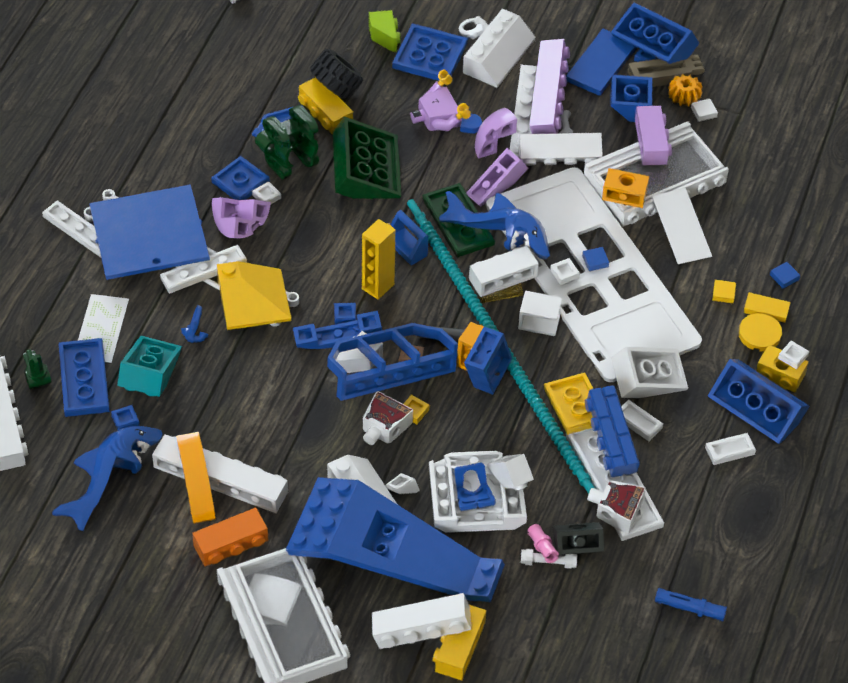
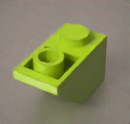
[369,10,400,52]

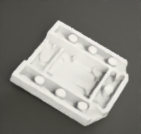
[429,451,527,532]

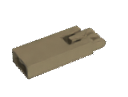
[628,55,705,87]

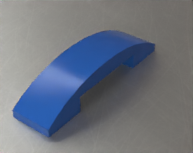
[293,311,382,349]

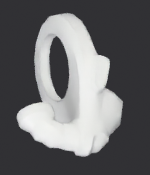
[459,16,489,40]

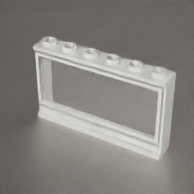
[584,121,729,227]
[217,548,350,683]

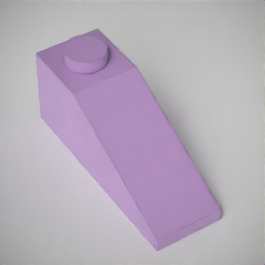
[466,148,528,207]

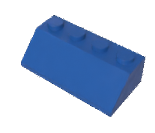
[611,3,700,64]
[708,359,810,444]

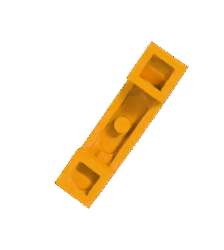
[176,432,216,524]

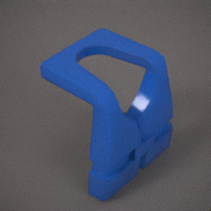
[454,463,496,511]

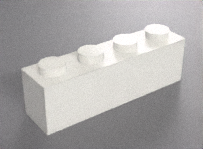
[518,133,602,166]
[372,593,471,649]

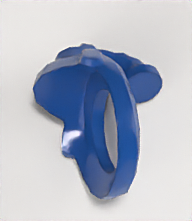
[181,305,209,343]

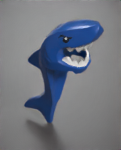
[439,191,550,259]
[52,426,162,531]

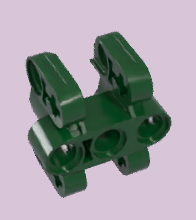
[255,105,319,179]

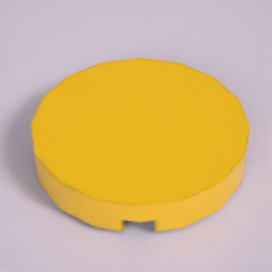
[739,313,782,351]

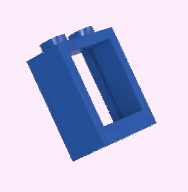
[464,327,513,394]

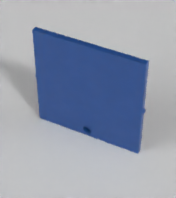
[89,184,210,280]

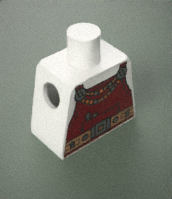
[363,391,413,445]
[587,480,645,534]

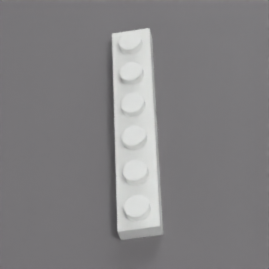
[510,65,537,158]

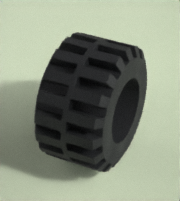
[310,48,364,99]

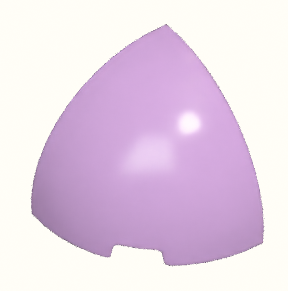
[475,108,517,159]
[212,197,271,238]

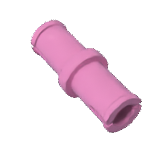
[528,524,559,563]

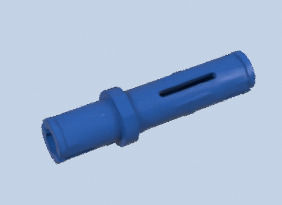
[655,588,727,621]

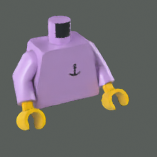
[410,69,471,131]

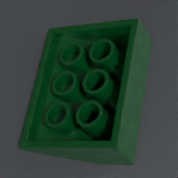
[333,117,401,199]

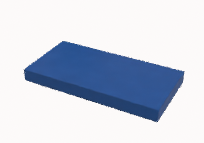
[566,29,637,96]
[59,338,110,417]

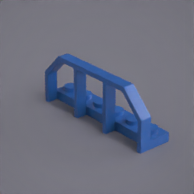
[327,323,458,401]

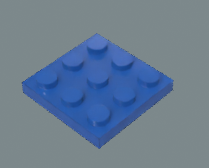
[392,23,467,81]

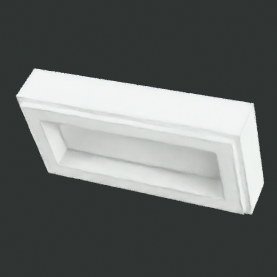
[621,400,663,441]
[705,433,756,465]

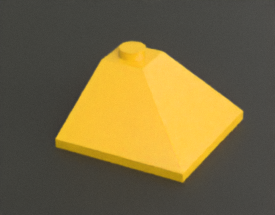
[217,261,291,330]

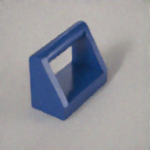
[391,210,428,266]

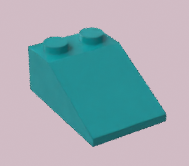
[117,336,182,397]

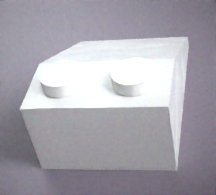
[611,347,688,398]

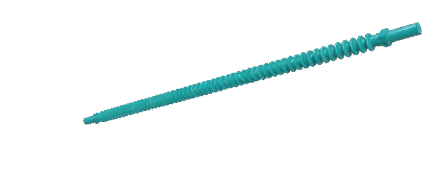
[407,199,595,494]

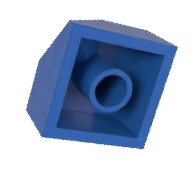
[610,75,652,122]

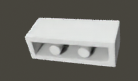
[469,246,539,297]

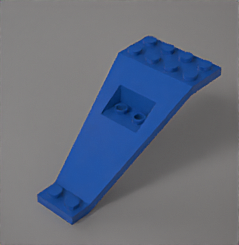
[286,477,504,602]

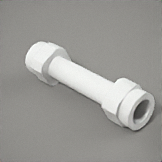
[521,549,577,568]

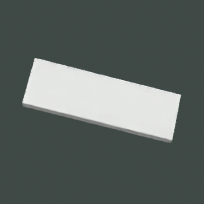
[566,428,664,541]

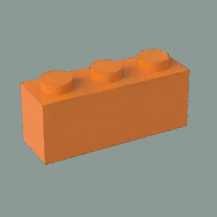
[192,508,268,566]

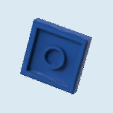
[211,156,270,200]

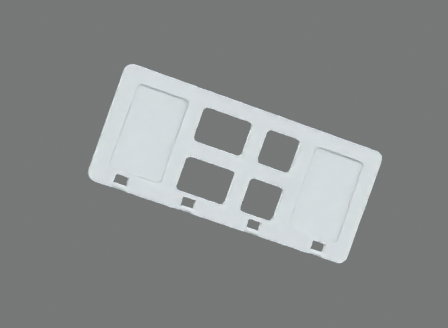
[486,167,702,382]

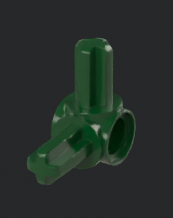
[23,349,52,389]

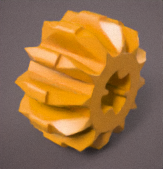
[668,74,702,107]

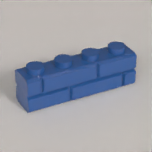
[585,385,639,477]

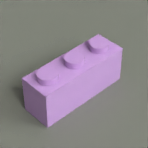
[635,106,672,166]

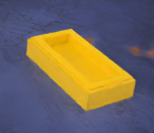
[743,292,790,323]

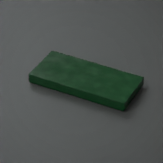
[422,183,495,258]

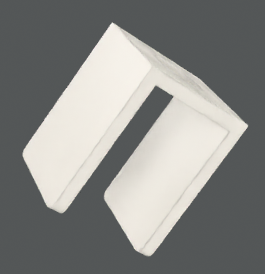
[518,291,562,336]

